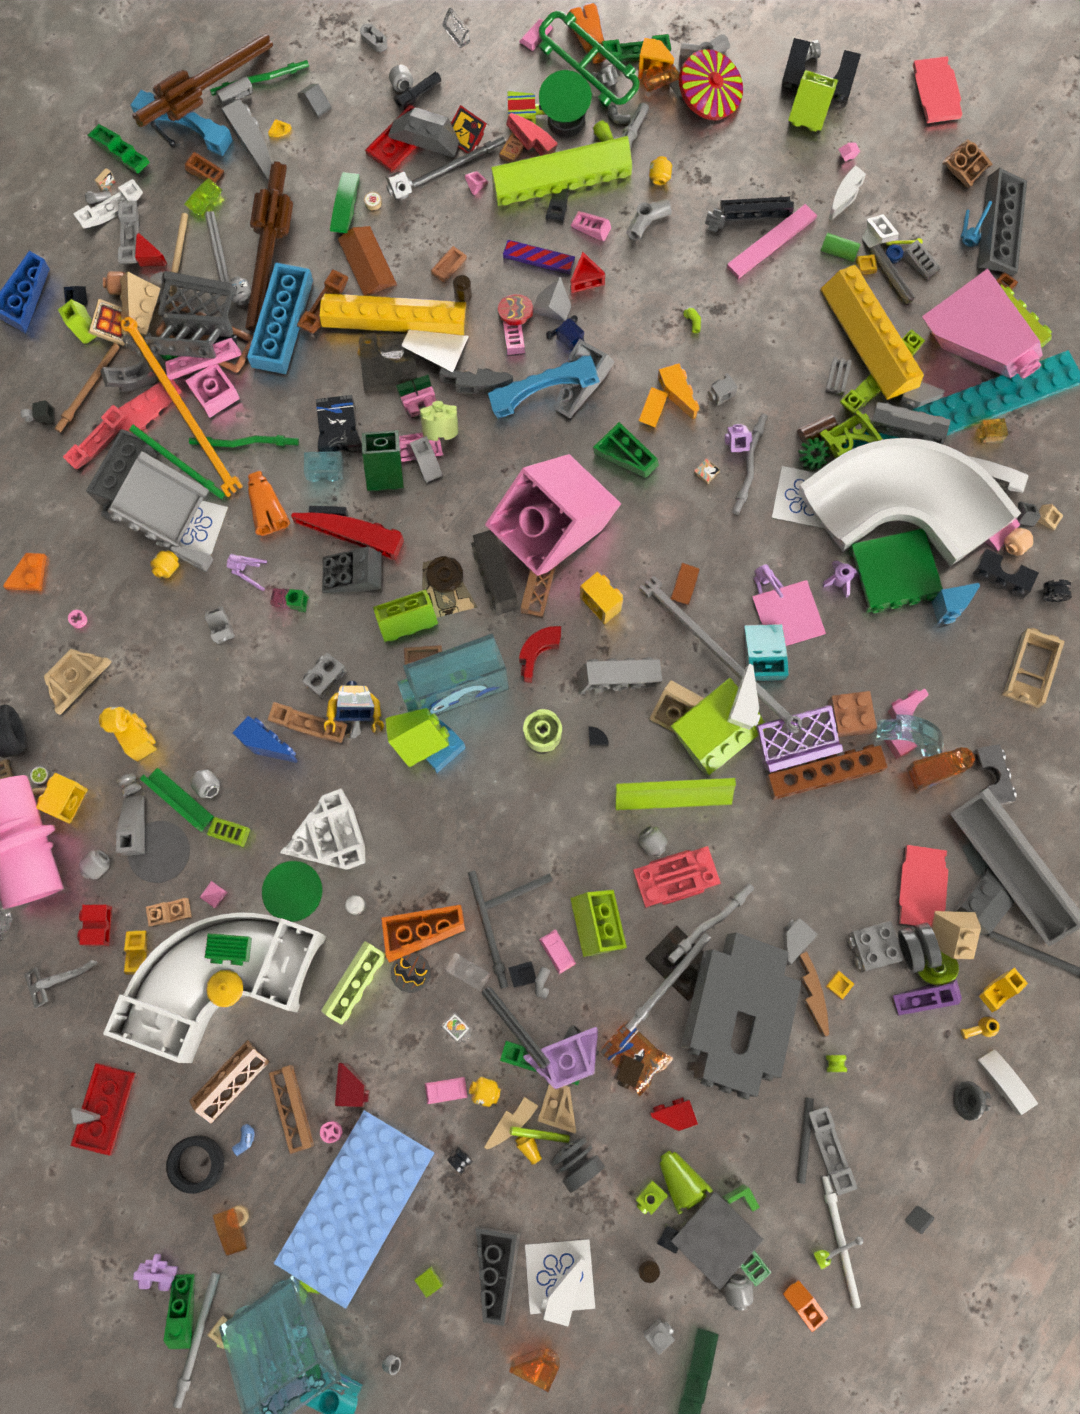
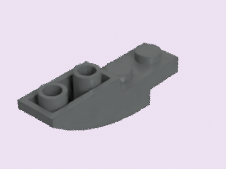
[439,368,514,394]

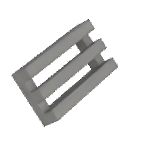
[826,357,852,395]

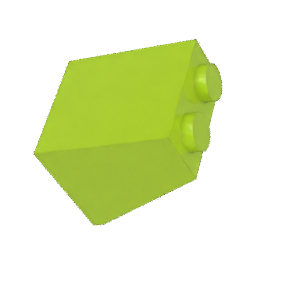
[788,70,838,132]
[385,708,450,767]

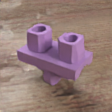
[133,1254,178,1291]

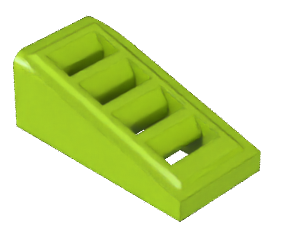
[207,817,251,848]

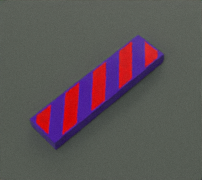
[503,240,575,275]

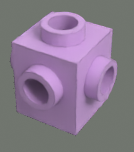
[725,424,752,452]

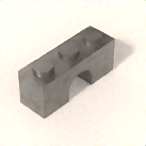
[972,744,1017,806]

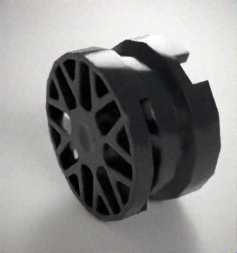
[1043,579,1072,602]

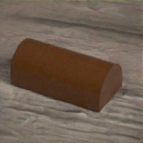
[797,414,838,444]

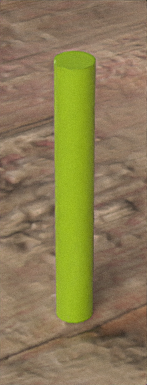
[509,1126,570,1143]

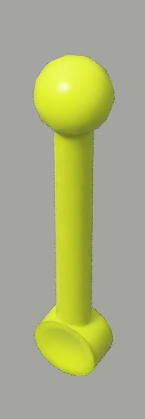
[886,238,923,246]

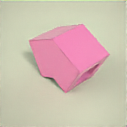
[838,143,860,162]

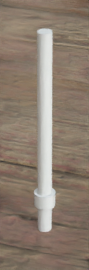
[822,1175,861,1308]

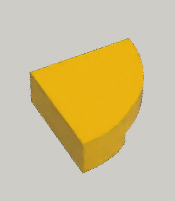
[268,119,292,137]

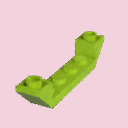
[840,329,925,414]

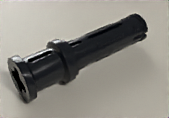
[394,71,442,111]

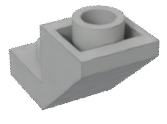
[410,436,443,483]

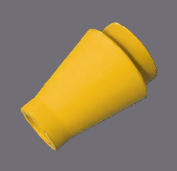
[515,1136,542,1165]

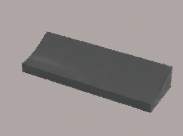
[978,168,1027,275]

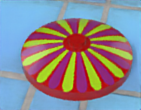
[679,49,743,120]

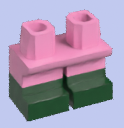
[396,375,436,417]

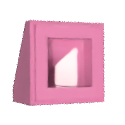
[465,171,488,195]
[200,881,228,909]

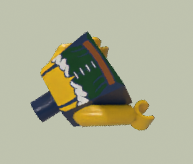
[324,681,384,732]

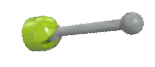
[813,1236,863,1270]

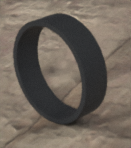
[548,114,585,137]

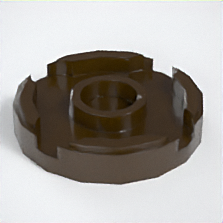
[426,556,463,593]

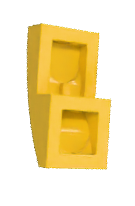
[124,931,147,975]

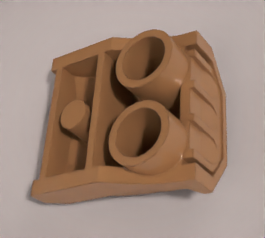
[942,139,993,188]

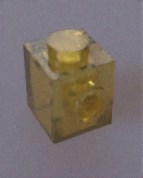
[976,418,1008,445]

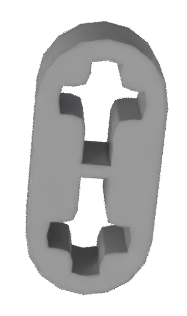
[360,24,388,52]

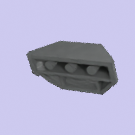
[388,107,459,158]
[952,866,1014,935]

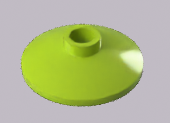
[918,951,959,985]

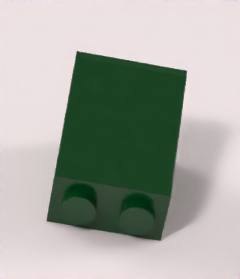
[362,430,404,491]

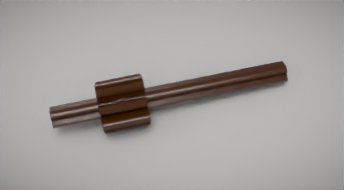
[132,33,273,128]
[245,161,293,333]

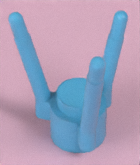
[960,201,992,247]

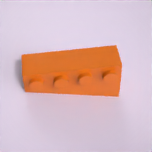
[381,905,466,963]

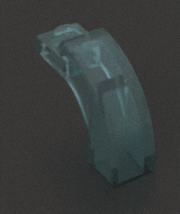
[877,714,944,756]

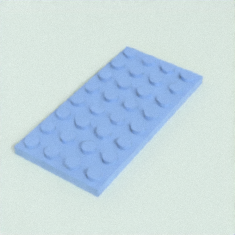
[273,1110,434,1309]

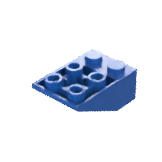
[233,716,298,763]

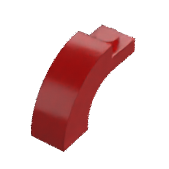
[519,626,562,683]

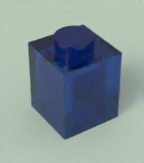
[557,318,584,352]

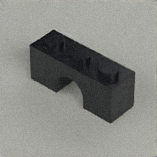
[972,548,1039,598]

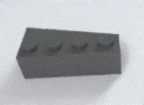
[476,1226,521,1326]

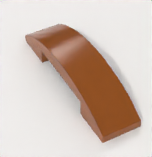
[297,269,349,334]

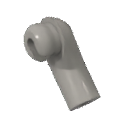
[85,190,111,204]

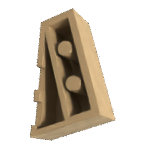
[120,271,161,339]

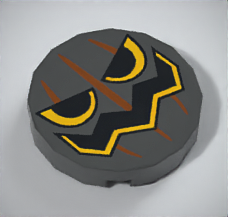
[391,952,431,993]

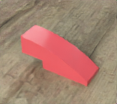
[506,113,558,156]

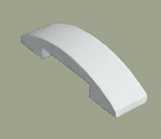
[73,179,143,228]

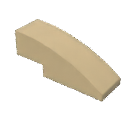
[484,1097,539,1150]

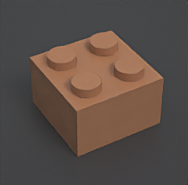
[827,691,877,738]

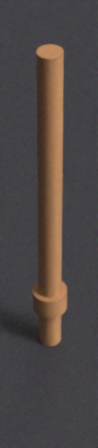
[54,343,120,433]

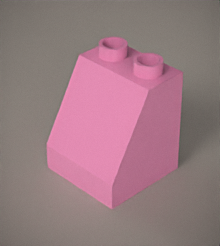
[922,268,1043,379]
[485,454,621,576]

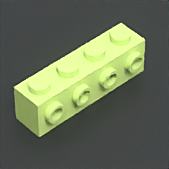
[321,941,386,1025]

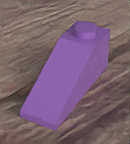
[893,979,962,1015]

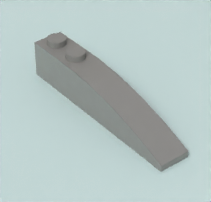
[222,99,272,184]

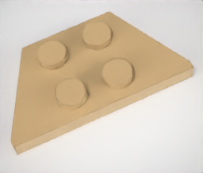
[44,649,112,715]

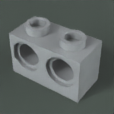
[302,653,347,700]

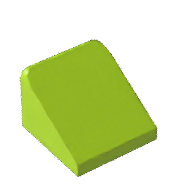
[414,1266,444,1298]

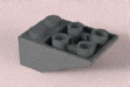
[322,546,381,593]

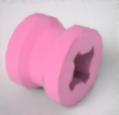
[320,1121,343,1143]

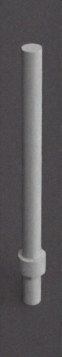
[625,933,711,1032]
[173,1272,220,1408]

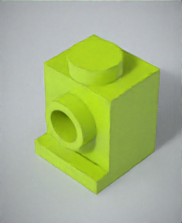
[635,1180,668,1215]

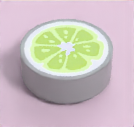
[29,766,51,786]

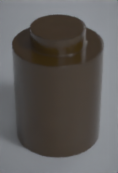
[453,275,472,302]
[637,1257,660,1283]

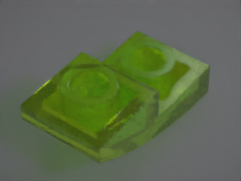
[185,178,223,217]

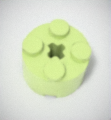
[420,401,458,441]
[523,709,562,752]

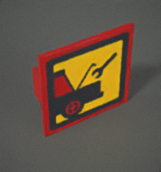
[451,105,487,153]

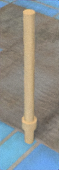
[166,213,188,309]

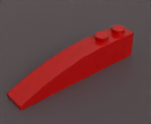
[291,513,404,561]

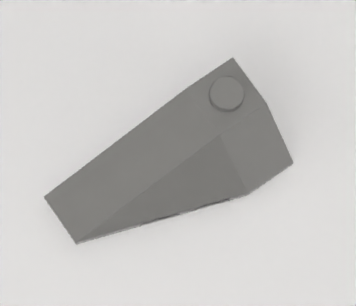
[555,339,614,418]

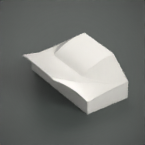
[862,214,899,248]

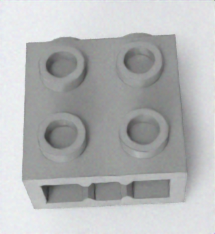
[848,921,904,972]

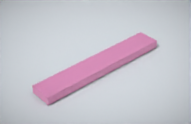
[727,204,817,279]

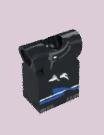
[316,395,362,455]

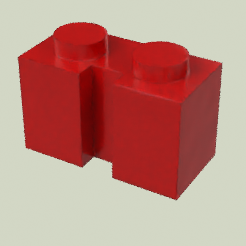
[77,904,112,947]

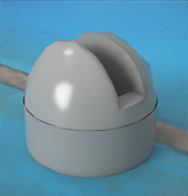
[382,1355,401,1375]

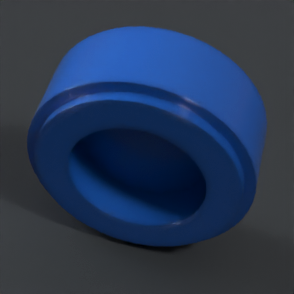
[885,245,904,264]

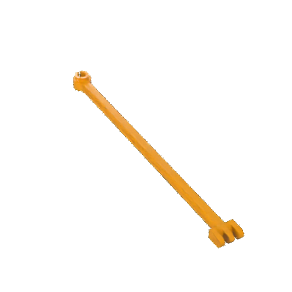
[121,317,243,497]

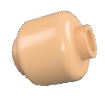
[1004,528,1033,556]

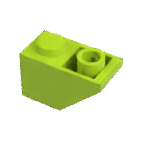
[58,299,97,345]

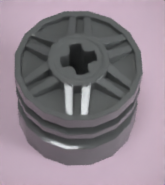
[550,1136,605,1193]

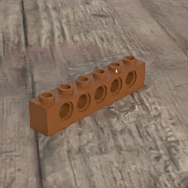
[766,744,888,800]

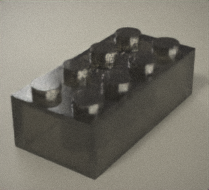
[470,530,518,616]

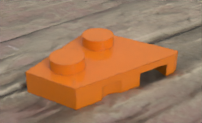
[3,553,47,591]

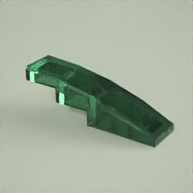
[677,1328,719,1414]

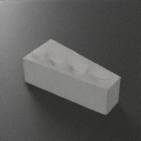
[576,657,662,695]

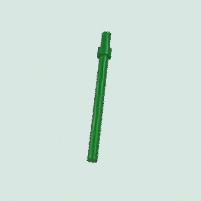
[129,424,225,500]

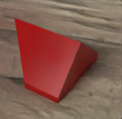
[570,252,605,293]

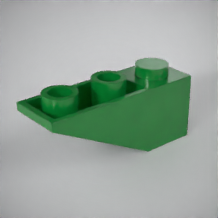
[163,1274,195,1349]

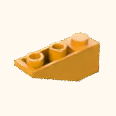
[658,363,699,419]

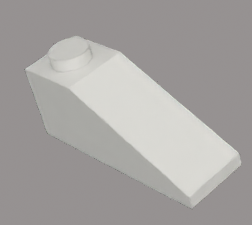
[727,664,760,730]
[540,1256,585,1326]

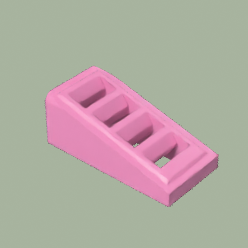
[571,211,611,241]
[503,322,525,355]

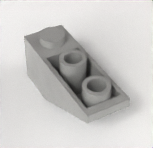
[116,796,145,856]

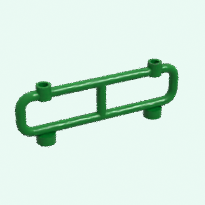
[538,11,640,108]

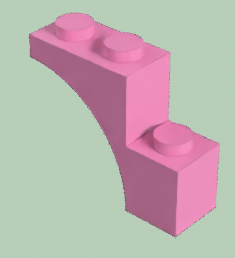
[884,689,929,759]

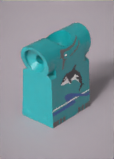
[301,1365,363,1414]

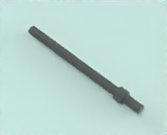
[412,137,506,187]
[468,871,508,989]
[987,931,1080,978]

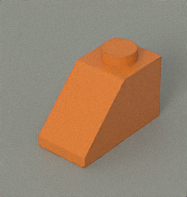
[783,1280,828,1332]

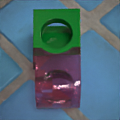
[270,588,309,613]

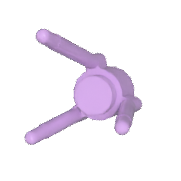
[227,554,267,591]
[753,564,784,598]

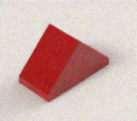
[135,233,167,267]

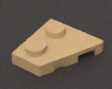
[538,1084,576,1134]

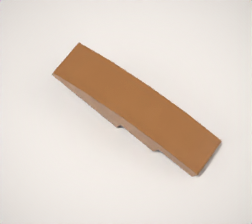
[797,951,829,1037]

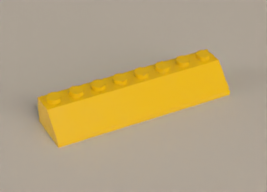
[820,265,924,400]
[320,293,466,335]

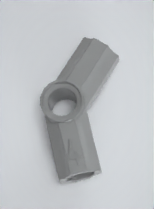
[679,34,730,60]
[626,199,672,241]

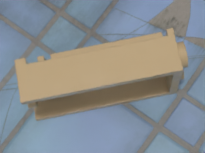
[1002,628,1065,708]

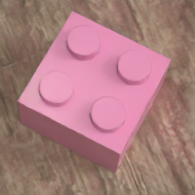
[185,363,240,418]

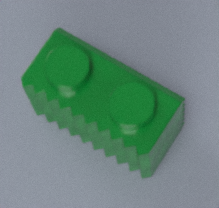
[204,933,252,966]

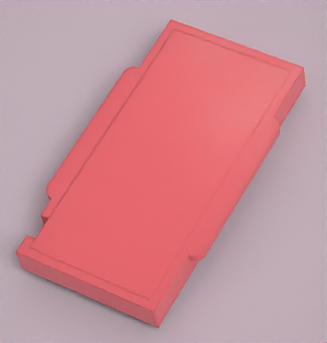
[913,56,962,123]
[899,845,948,927]
[633,846,721,908]

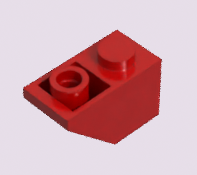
[649,1097,698,1131]

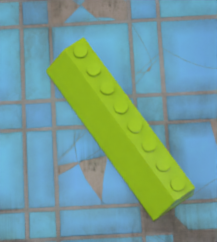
[491,136,632,206]

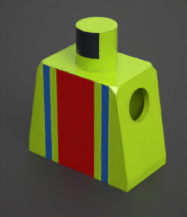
[507,91,546,130]

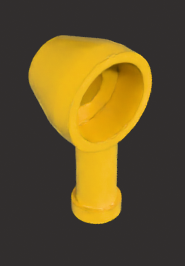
[961,1016,1000,1040]

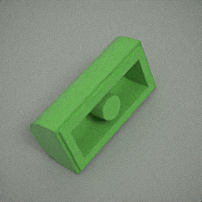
[821,232,861,262]

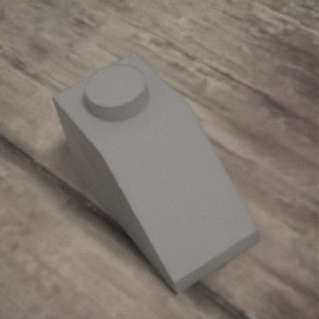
[899,382,945,410]
[783,918,818,965]

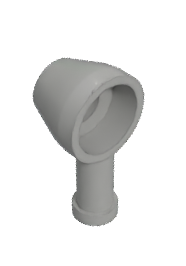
[150,271,166,305]

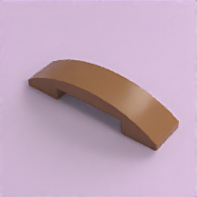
[268,702,348,743]

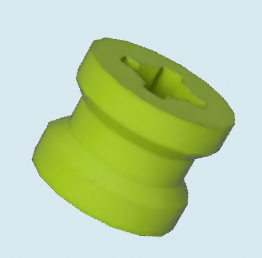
[825,1055,847,1072]

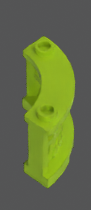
[820,410,883,458]

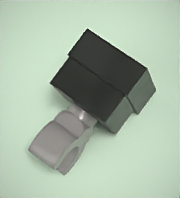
[21,400,55,424]

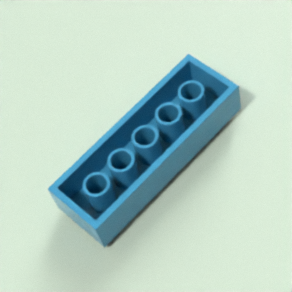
[247,263,313,374]

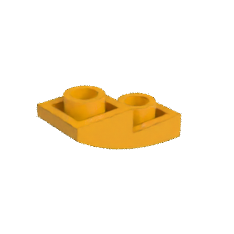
[639,387,668,428]

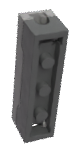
[871,402,951,445]

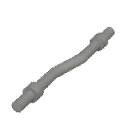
[732,414,768,515]
[668,884,754,963]

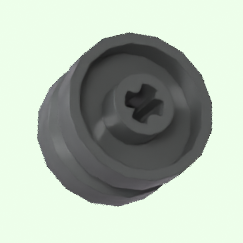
[898,923,942,973]

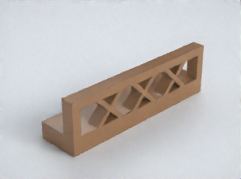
[521,566,556,618]
[189,1040,270,1123]
[269,1065,315,1154]

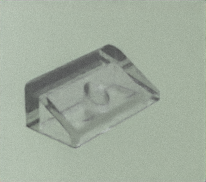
[442,7,470,48]

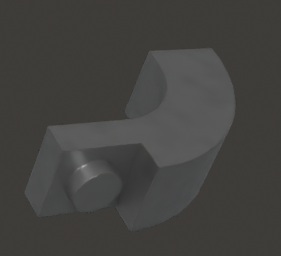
[100,357,166,392]

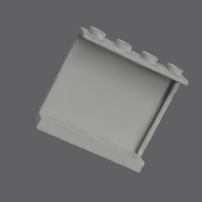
[107,451,209,550]

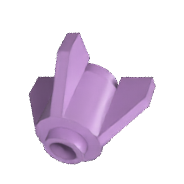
[822,560,859,598]

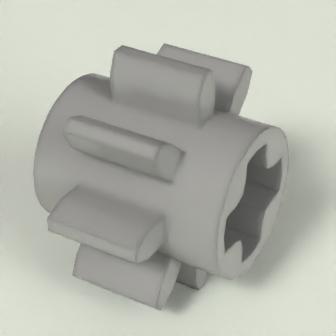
[598,64,621,87]

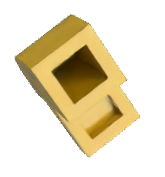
[979,967,1028,1013]

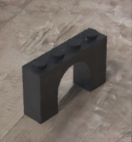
[782,38,861,102]

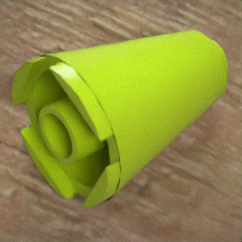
[659,1151,713,1214]

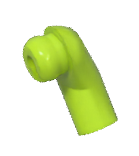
[683,307,701,333]

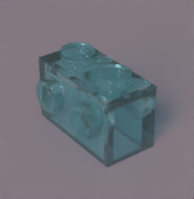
[304,451,344,482]

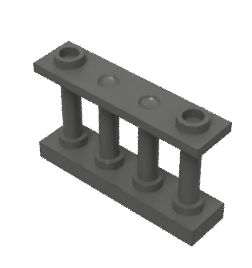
[146,313,234,359]

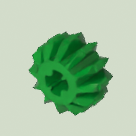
[798,438,830,470]

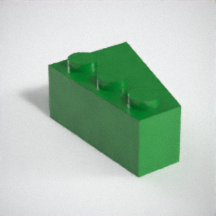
[593,422,659,478]

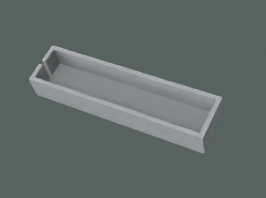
[950,788,1080,947]

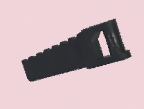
[546,188,569,221]

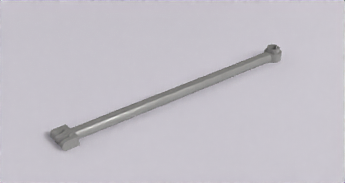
[639,576,802,733]

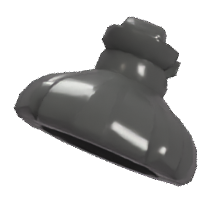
[954,1081,991,1121]

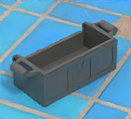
[86,429,161,521]

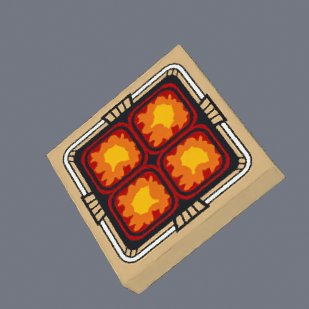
[88,299,127,346]

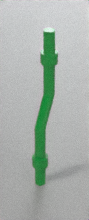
[209,60,309,96]
[189,435,299,448]

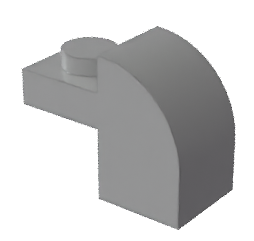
[204,606,235,644]

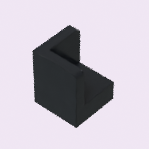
[508,961,536,988]

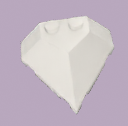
[280,789,365,870]

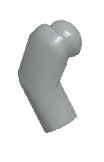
[535,967,550,999]

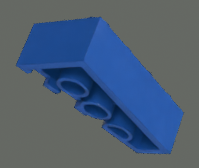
[0,251,50,334]

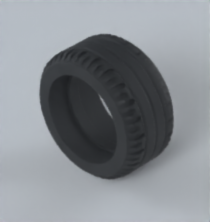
[0,704,27,758]
[166,1136,224,1194]

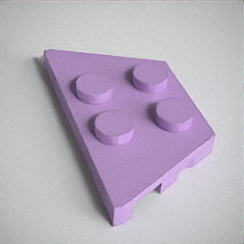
[523,1027,598,1089]

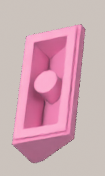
[985,519,1020,552]

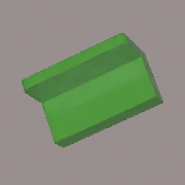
[722,1184,760,1212]

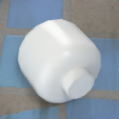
[345,895,366,916]

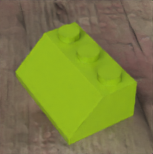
[373,589,438,642]
[570,890,627,957]

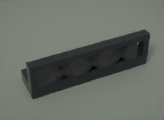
[720,196,794,221]

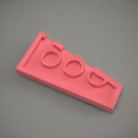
[118,379,182,432]

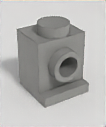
[707,373,738,406]

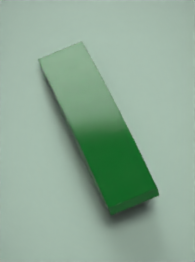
[87,124,150,174]
[330,172,360,233]

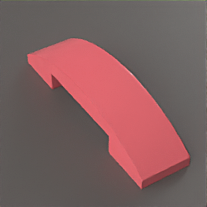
[63,405,127,470]

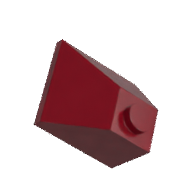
[335,1063,370,1107]

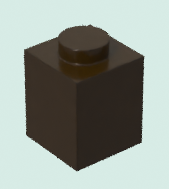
[613,1054,645,1089]

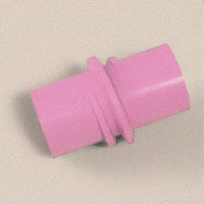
[0,775,64,909]

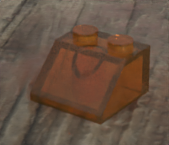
[509,1348,560,1393]

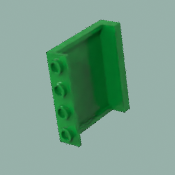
[848,529,943,613]

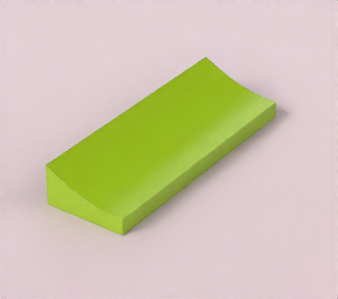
[615,778,736,810]

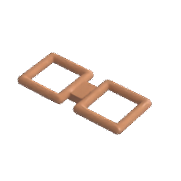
[156,301,253,373]

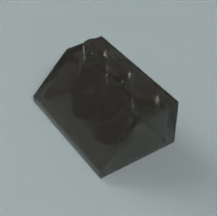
[645,925,704,1001]

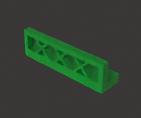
[140,768,214,832]

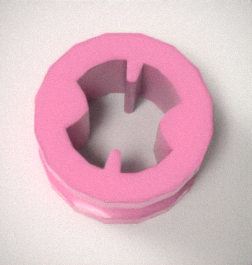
[68,610,87,628]

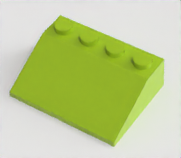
[671,678,767,775]

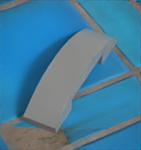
[118,202,140,264]
[808,1106,858,1196]

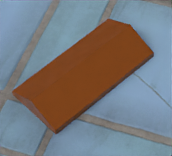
[338,226,397,296]

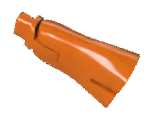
[567,3,606,64]
[248,471,290,536]

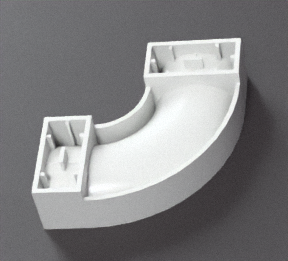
[799,438,1021,567]
[103,913,327,1063]

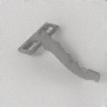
[25,960,97,1008]

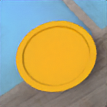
[206,970,243,1007]

